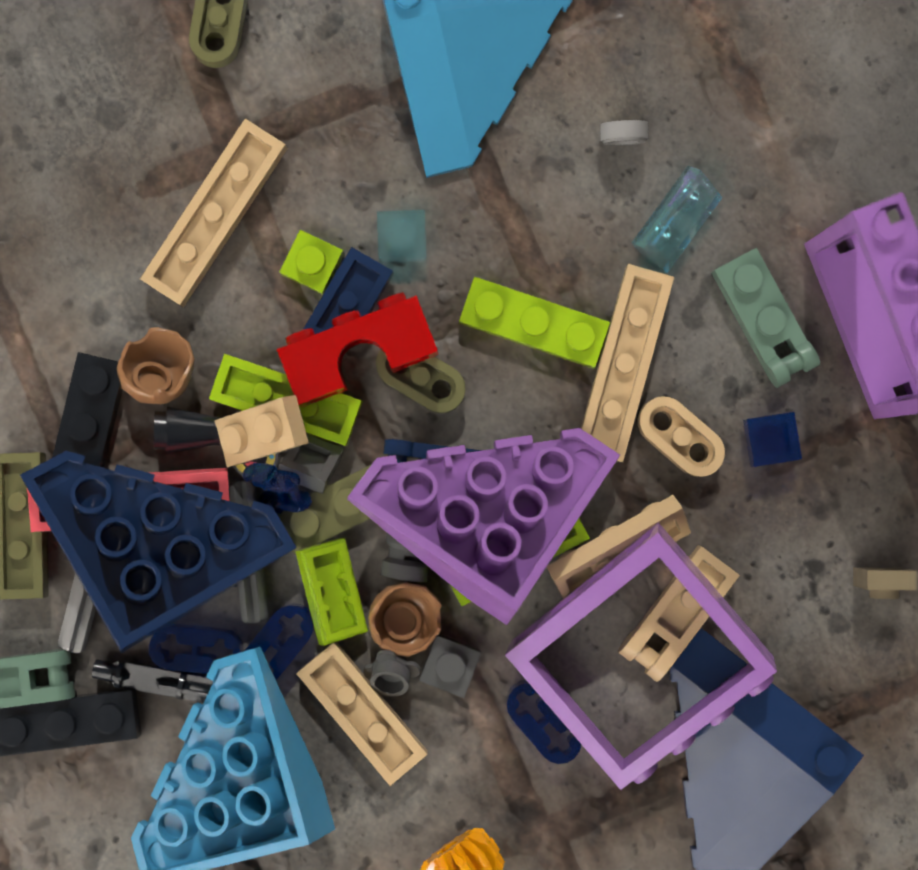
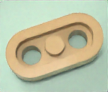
[637,396,725,477]

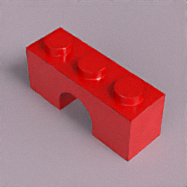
[276,292,439,408]

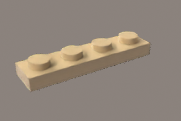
[140,118,288,308]
[581,264,674,463]

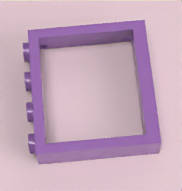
[804,192,918,420]
[505,522,777,790]

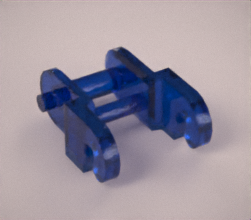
[242,463,312,514]

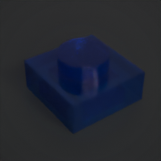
[743,412,802,467]

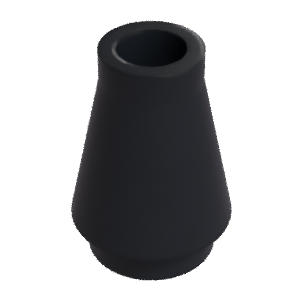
[154,406,223,454]

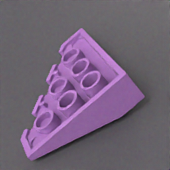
[347,428,620,625]

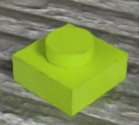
[279,230,344,295]

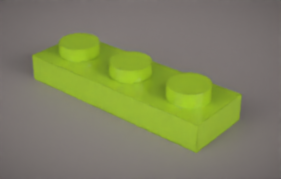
[459,276,610,369]
[209,354,363,446]

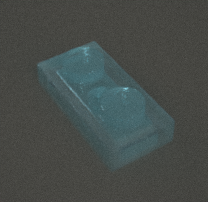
[632,166,723,274]

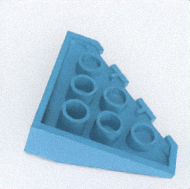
[382,0,573,178]
[131,647,335,870]

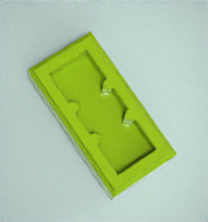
[295,538,368,646]

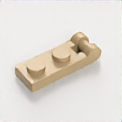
[618,545,740,682]

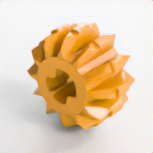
[420,828,505,870]

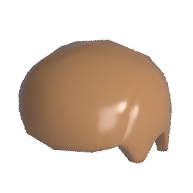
[117,327,195,404]
[368,581,442,657]

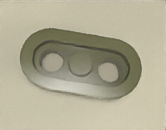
[189,0,248,68]
[376,349,465,414]

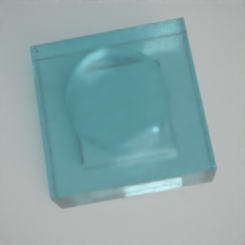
[377,210,427,262]

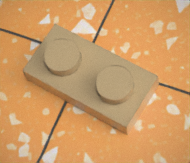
[215,395,309,467]

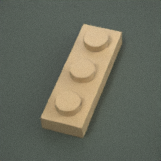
[546,495,691,599]
[296,642,428,786]

